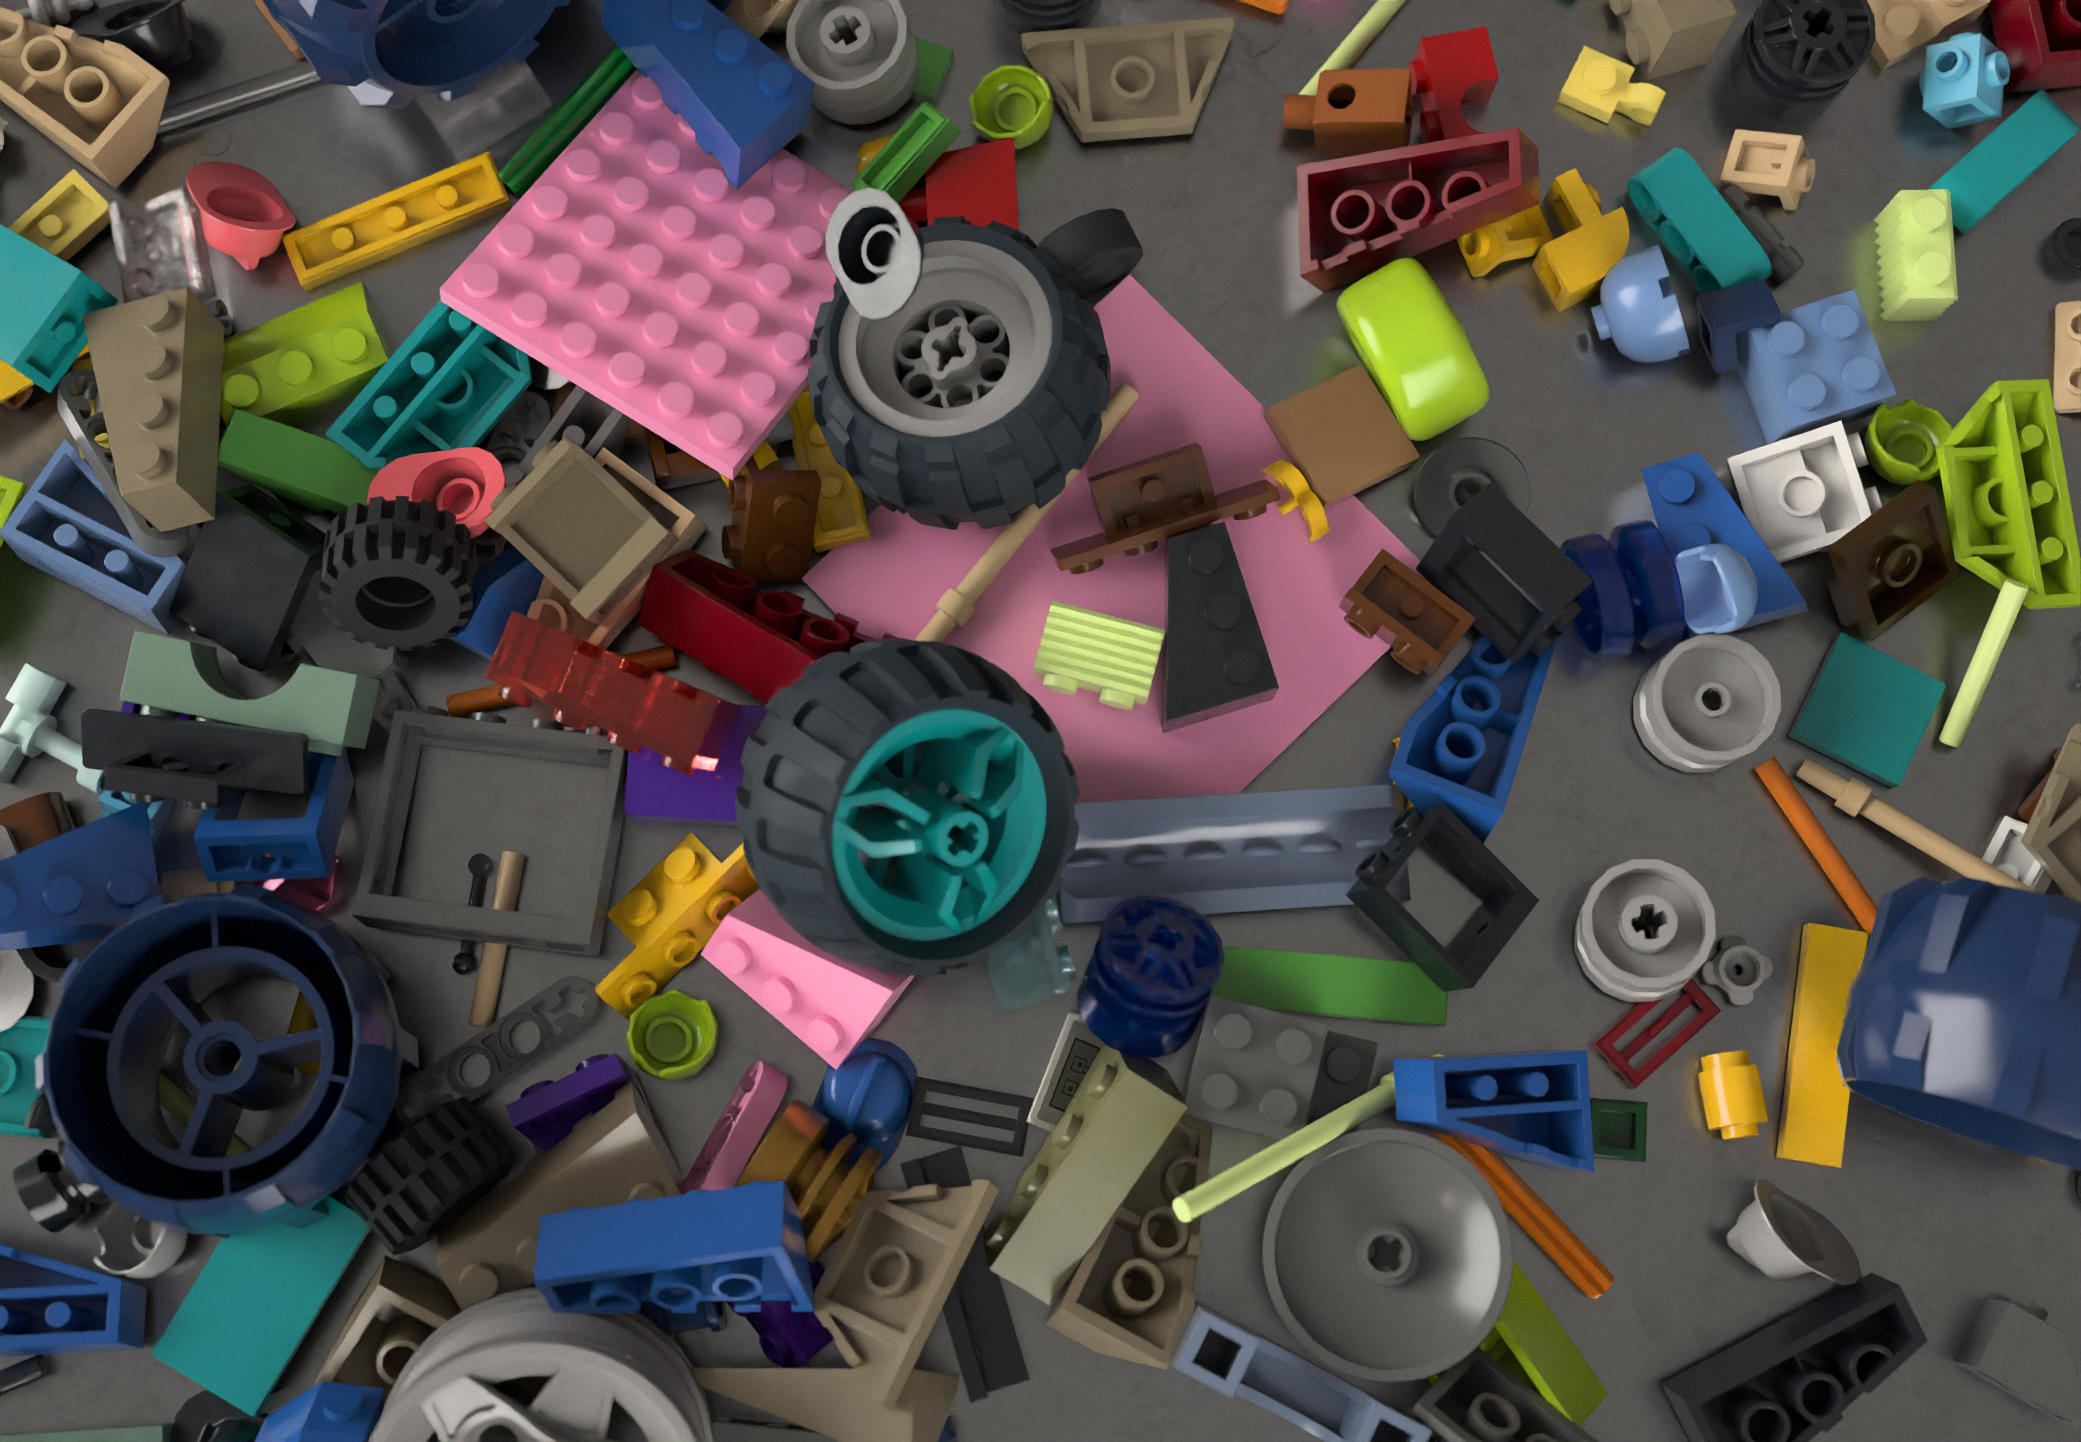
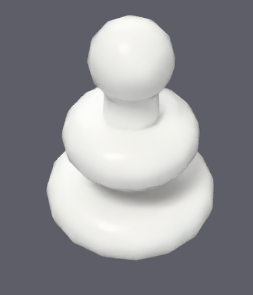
[16,0,94,27]

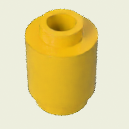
[1698,1050,1769,1140]

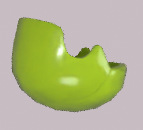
[969,65,1054,149]
[1864,398,1953,485]
[626,989,719,1081]

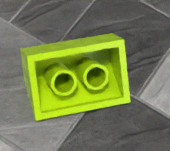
[220,281,394,429]
[1427,1258,1609,1427]

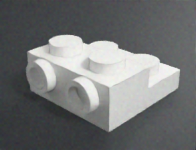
[1727,421,1883,563]

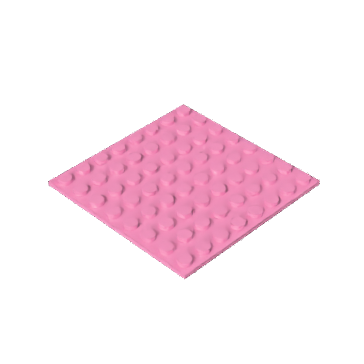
[801,274,1429,803]

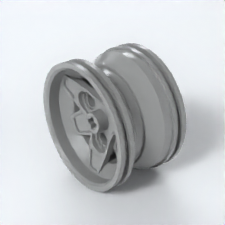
[369,1288,713,1442]

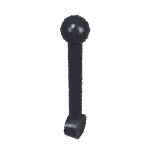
[452,853,494,975]

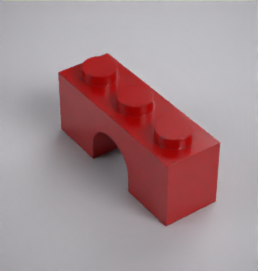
[1408,26,1499,143]

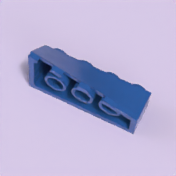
[534,1180,815,1314]

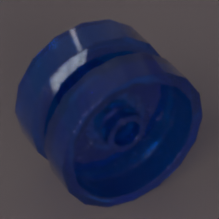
[1560,519,1685,664]

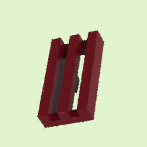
[1591,978,1721,1089]

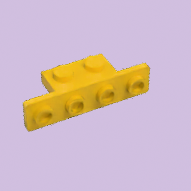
[595,832,760,1019]

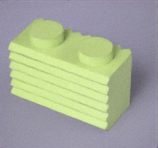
[1874,189,1958,321]
[1034,600,1165,710]

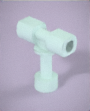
[0,663,105,795]

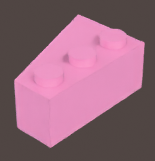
[701,889,915,1069]

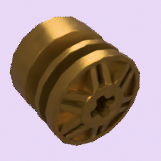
[735,1099,883,1263]

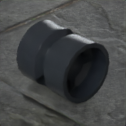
[13,1139,112,1233]

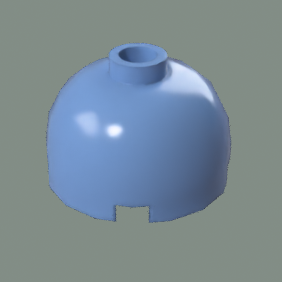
[1591,245,1690,363]

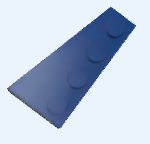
[602,0,815,190]

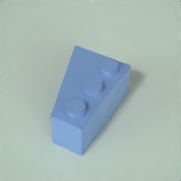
[0,439,186,635]

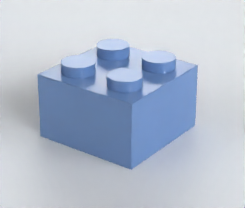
[1736,289,1896,445]

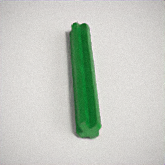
[499,43,637,197]

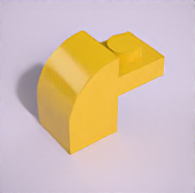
[1532,168,1629,312]

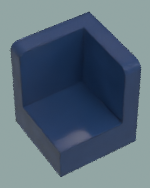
[1696,278,1780,374]

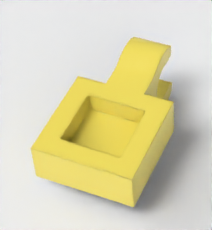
[1558,46,1666,126]

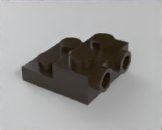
[1827,480,1961,641]

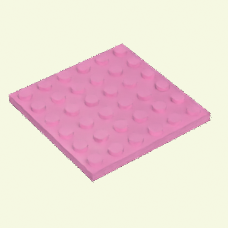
[440,69,853,480]

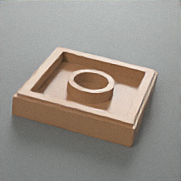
[1263,364,1421,509]

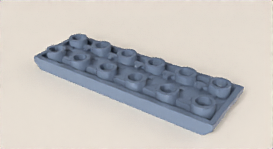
[1059,784,1411,923]

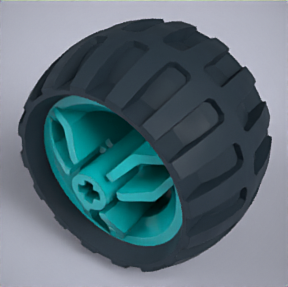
[735,638,1079,975]

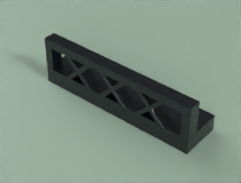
[900,1146,1030,1403]

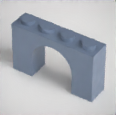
[1172,1301,1432,1442]

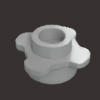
[1701,935,1773,1005]

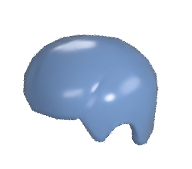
[1671,544,1758,634]

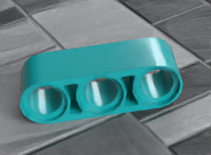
[1928,89,2081,234]
[1626,147,1772,294]

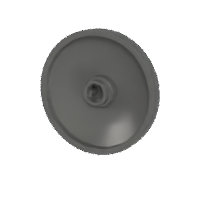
[1262,1128,1514,1382]

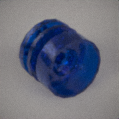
[1077,895,1225,1058]

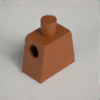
[1283,69,1413,158]

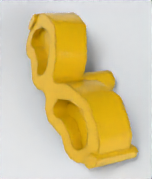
[1260,458,1330,544]

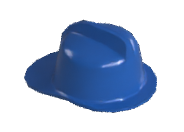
[812,1038,917,1171]

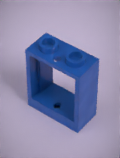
[193,746,354,882]

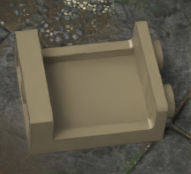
[485,436,679,625]

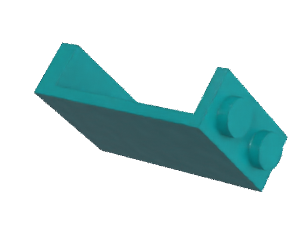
[0,224,119,393]
[150,1186,373,1417]

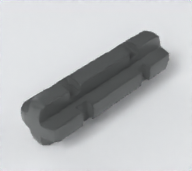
[1720,185,1804,283]

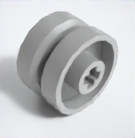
[786,0,920,125]
[1633,634,1781,773]
[1574,859,1716,1002]

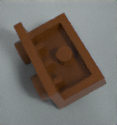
[722,455,822,582]
[1339,548,1476,676]

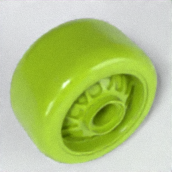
[1336,257,1490,441]

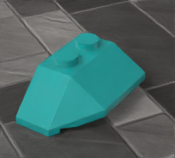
[325,300,533,471]

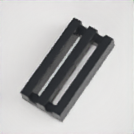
[906,1077,1033,1157]

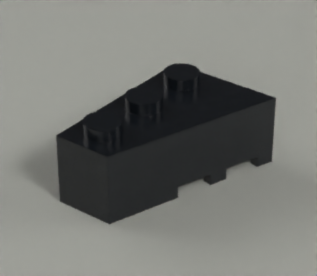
[1163,522,1279,733]

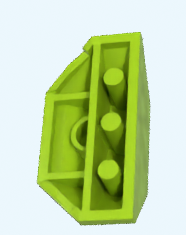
[1936,379,2081,610]

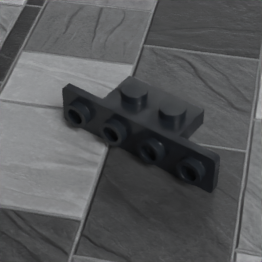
[81,708,309,809]

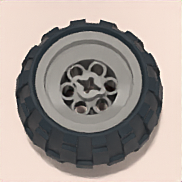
[808,216,1111,530]

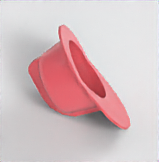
[186,161,296,270]
[367,447,506,539]

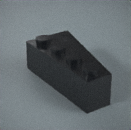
[1662,1272,1928,1442]

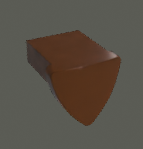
[643,426,721,490]

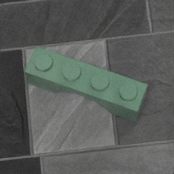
[119,630,380,757]

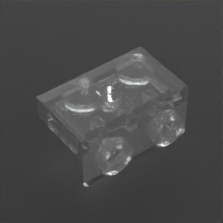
[108,186,217,303]

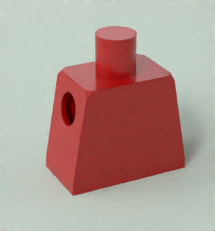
[898,138,1019,230]

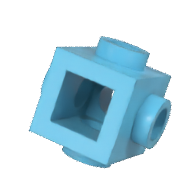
[1919,33,2010,129]

